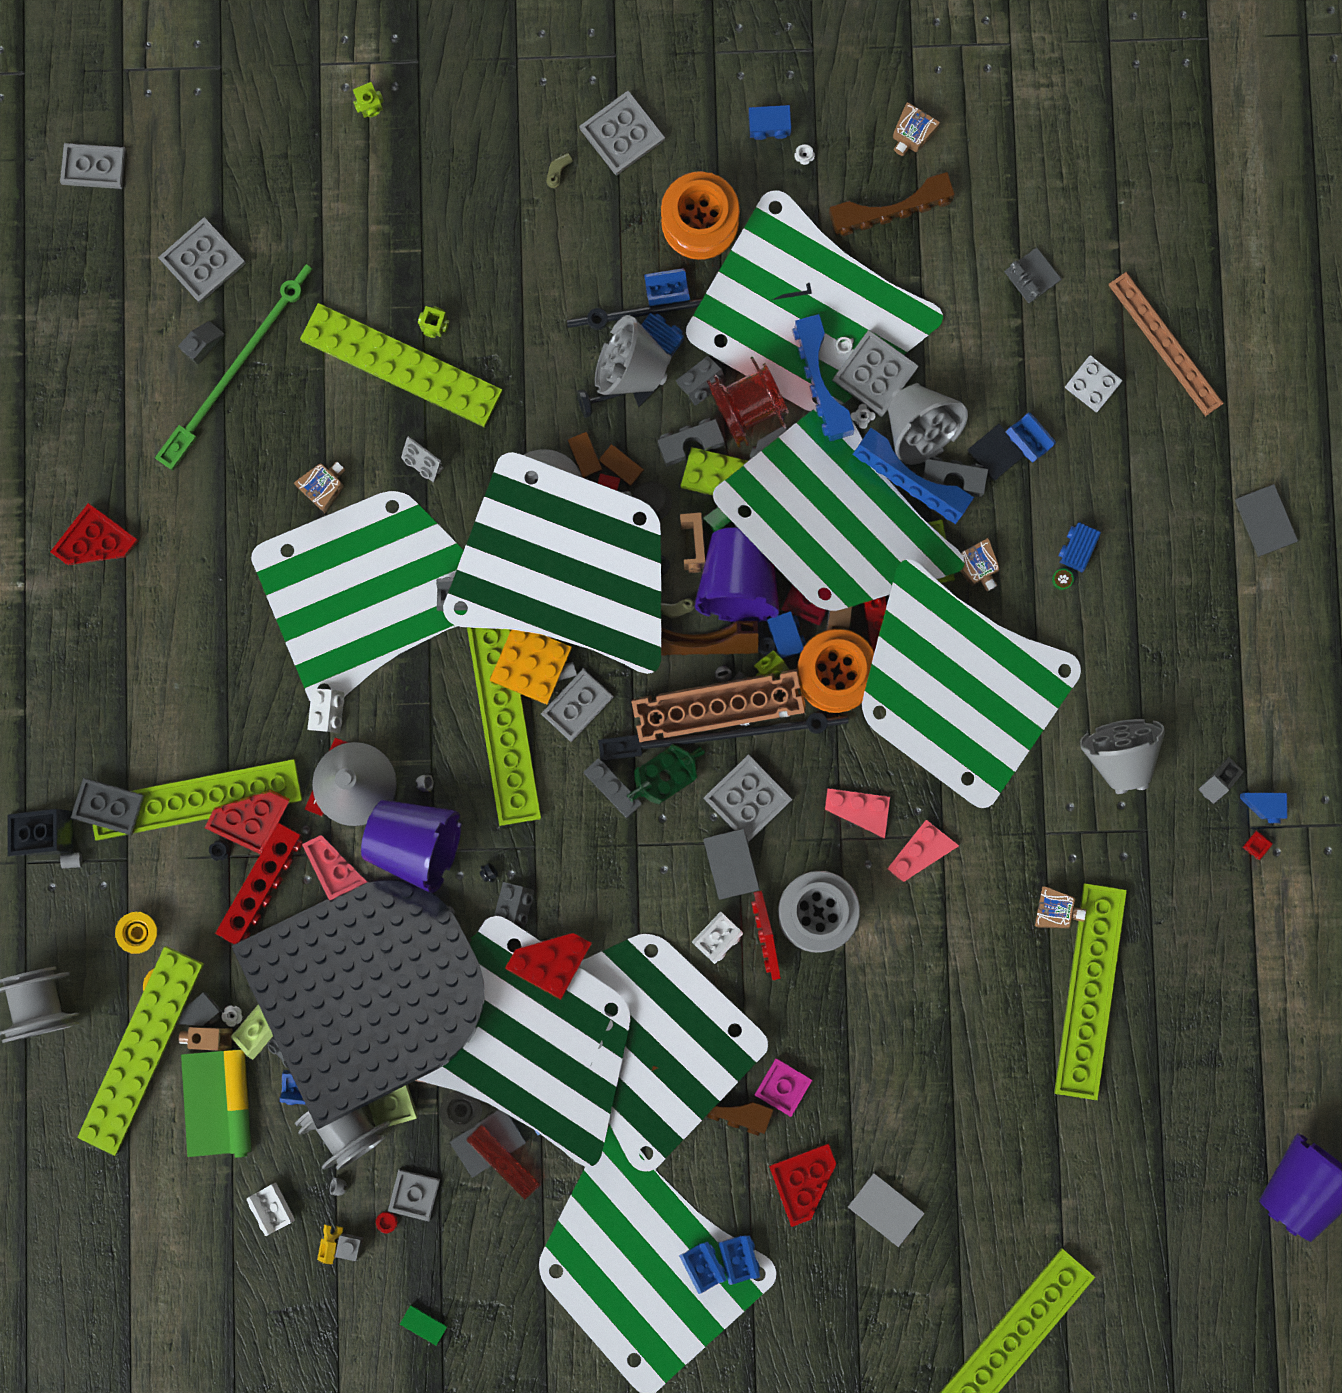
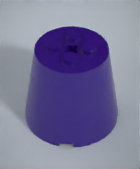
[695,528,779,622]
[361,800,461,893]
[1259,1133,1342,1242]

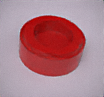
[376,1211,398,1233]

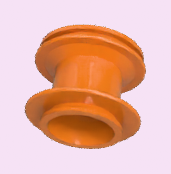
[661,171,740,260]
[796,629,874,713]

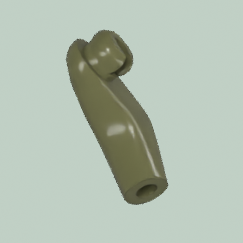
[546,153,573,188]
[661,598,695,618]

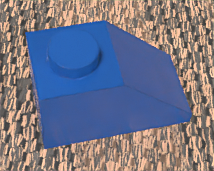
[1240,793,1287,823]

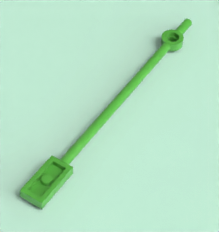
[155,264,312,471]

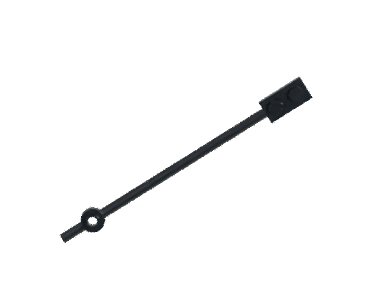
[567,282,812,330]
[598,713,849,761]

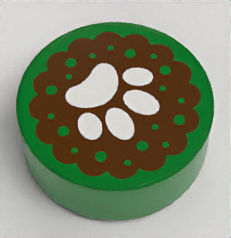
[1052,569,1074,590]

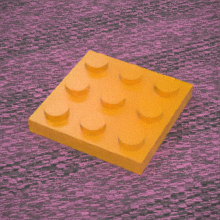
[490,629,572,705]

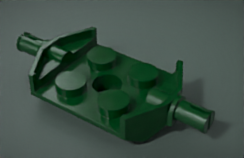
[627,744,705,804]

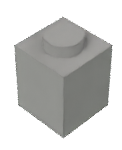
[335,1233,364,1261]

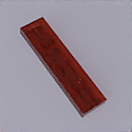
[466,1124,540,1200]

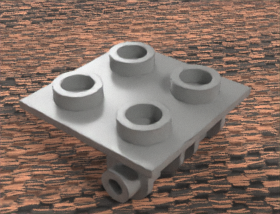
[1065,355,1123,413]
[401,436,444,482]

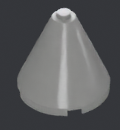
[312,742,397,826]

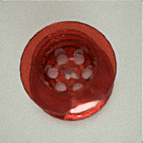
[706,356,789,448]

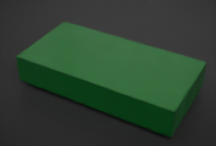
[399,1305,447,1346]

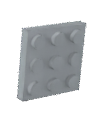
[579,91,665,176]
[158,217,246,303]
[832,330,918,417]
[703,754,792,842]

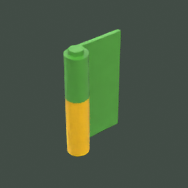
[181,1049,252,1158]

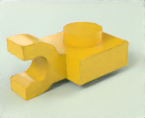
[317,1224,343,1264]

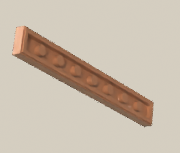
[1109,272,1223,417]

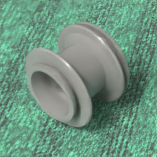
[778,871,860,952]
[0,966,79,1043]
[295,1108,391,1170]

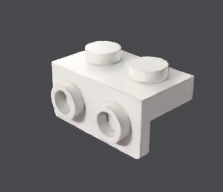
[308,688,344,733]
[692,911,743,964]
[247,1183,295,1236]

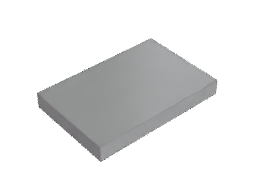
[60,143,126,189]
[541,668,614,743]
[847,1173,924,1247]

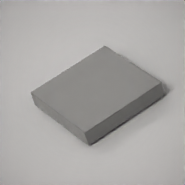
[388,1169,440,1222]

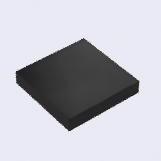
[967,424,1025,481]

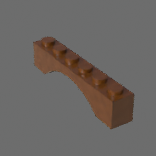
[829,172,955,236]
[661,621,758,656]
[651,1066,773,1136]

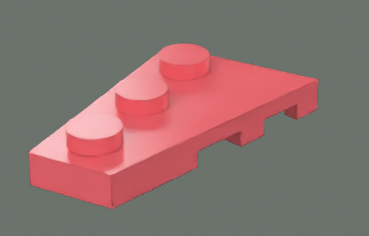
[825,789,890,839]
[887,820,959,882]
[302,835,368,901]

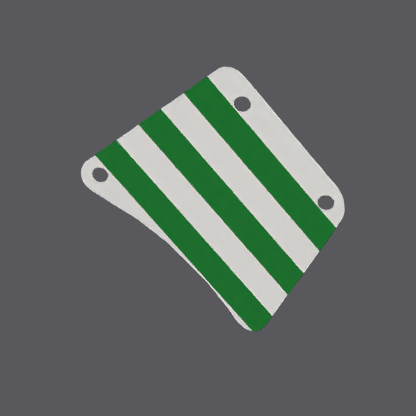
[686,191,943,411]
[713,403,965,611]
[251,491,468,701]
[862,560,1081,808]
[539,1126,776,1393]

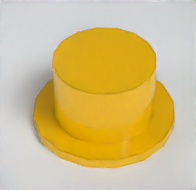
[115,912,157,954]

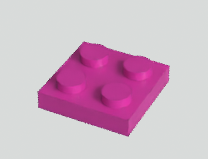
[754,1058,812,1117]

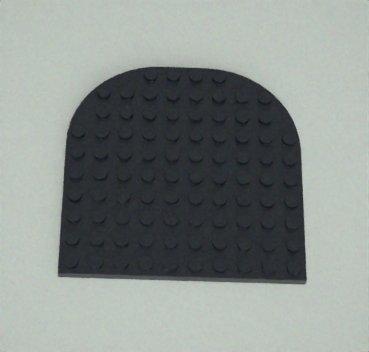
[231,881,485,1129]

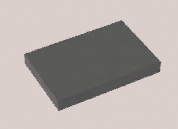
[1235,484,1298,557]
[71,778,145,835]
[703,828,760,900]
[450,1110,526,1178]

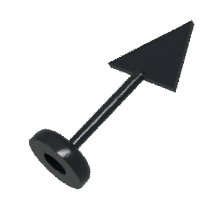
[577,384,661,418]

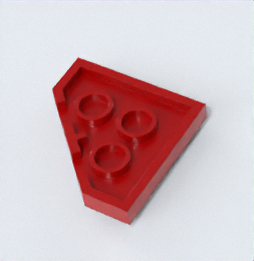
[50,503,138,565]
[204,790,290,854]
[751,891,781,980]
[505,933,592,1000]
[769,1144,836,1227]

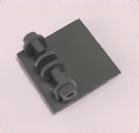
[1004,248,1062,303]

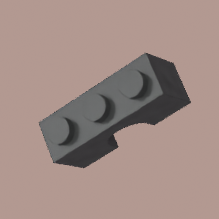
[657,418,724,467]
[922,457,988,497]
[583,758,642,819]

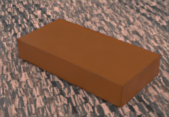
[568,432,602,478]
[599,444,644,487]

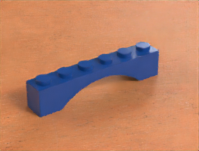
[792,314,855,442]
[852,428,974,524]

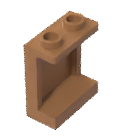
[680,513,705,573]

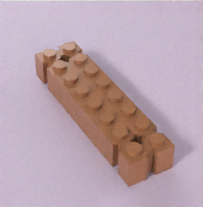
[631,669,806,742]

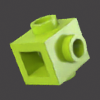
[353,82,384,118]
[418,306,449,338]
[754,650,789,678]

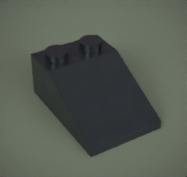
[7,809,73,856]

